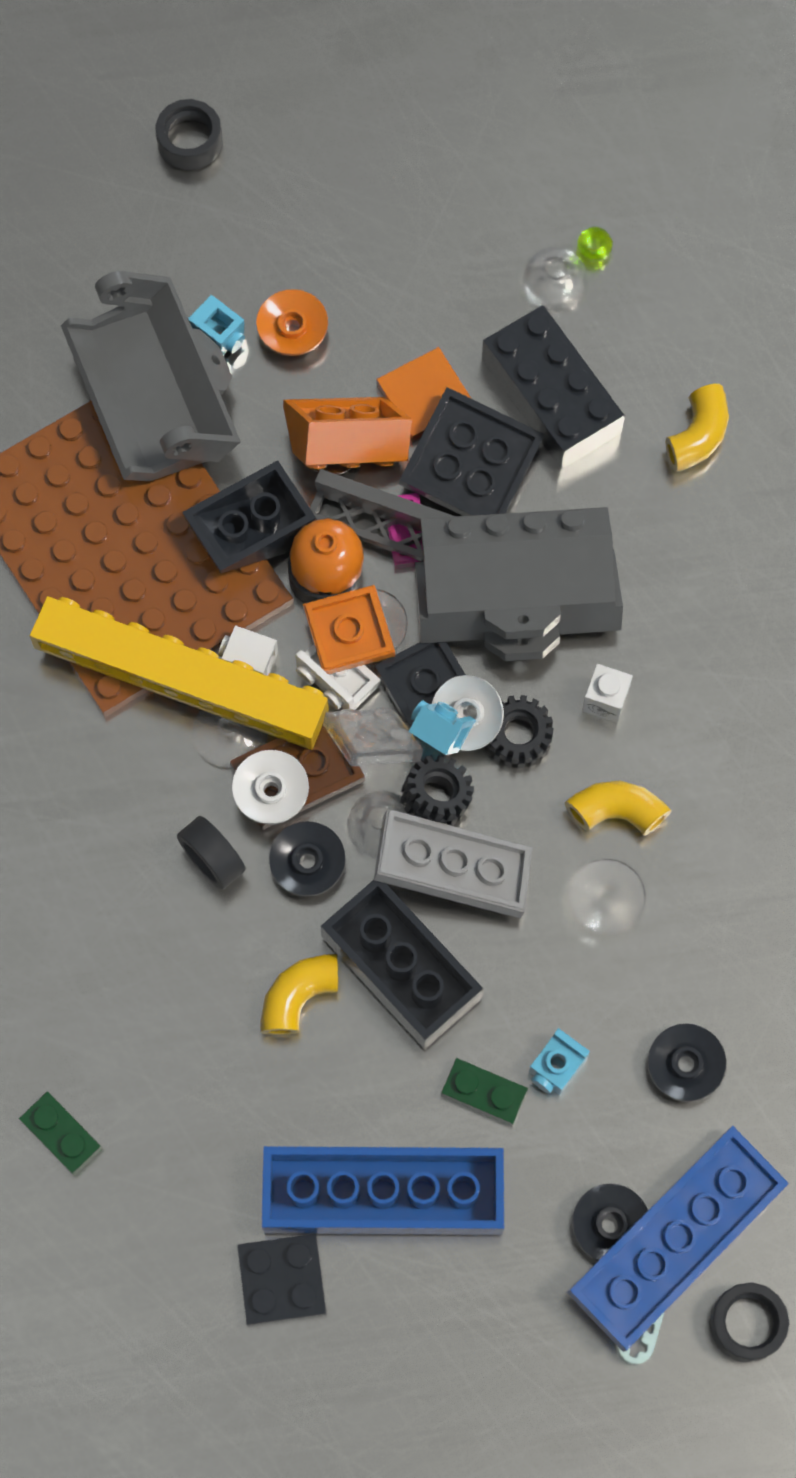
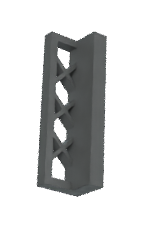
[310,469,455,562]

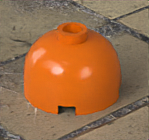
[290,518,364,595]

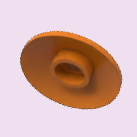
[256,289,328,356]

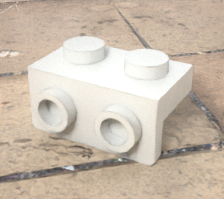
[295,644,381,715]

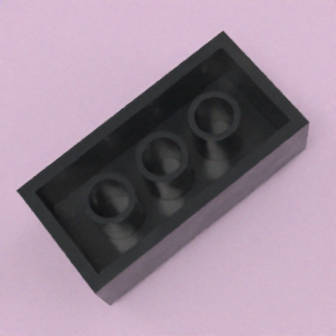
[482,305,625,470]
[320,880,484,1049]

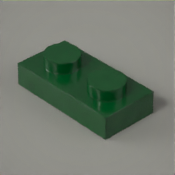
[441,1058,528,1127]
[19,1091,103,1176]

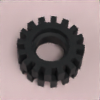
[487,695,554,769]
[401,755,474,826]

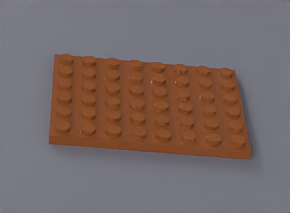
[0,401,294,718]

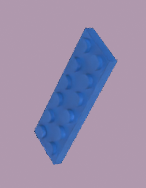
[567,1126,789,1352]

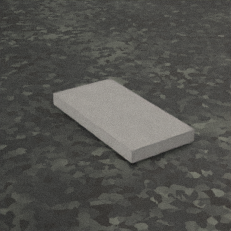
[374,809,532,919]

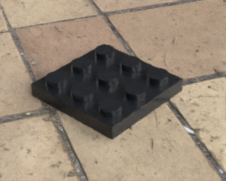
[399,387,545,516]

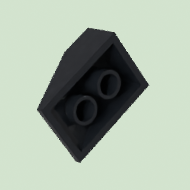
[182,460,316,574]

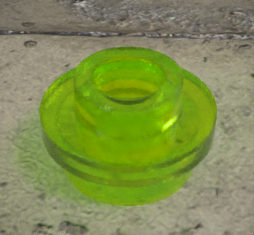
[577,227,613,262]

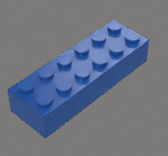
[262,1146,504,1235]

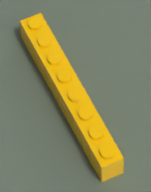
[30,596,329,750]

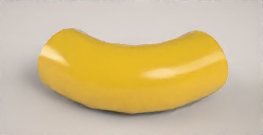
[665,384,729,472]
[564,780,672,836]
[260,954,338,1035]

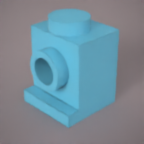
[188,295,245,355]
[408,700,476,755]
[529,1028,590,1095]

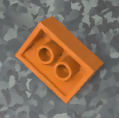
[283,397,412,469]

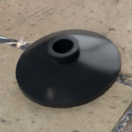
[269,821,346,896]
[648,1023,727,1102]
[572,1183,648,1261]

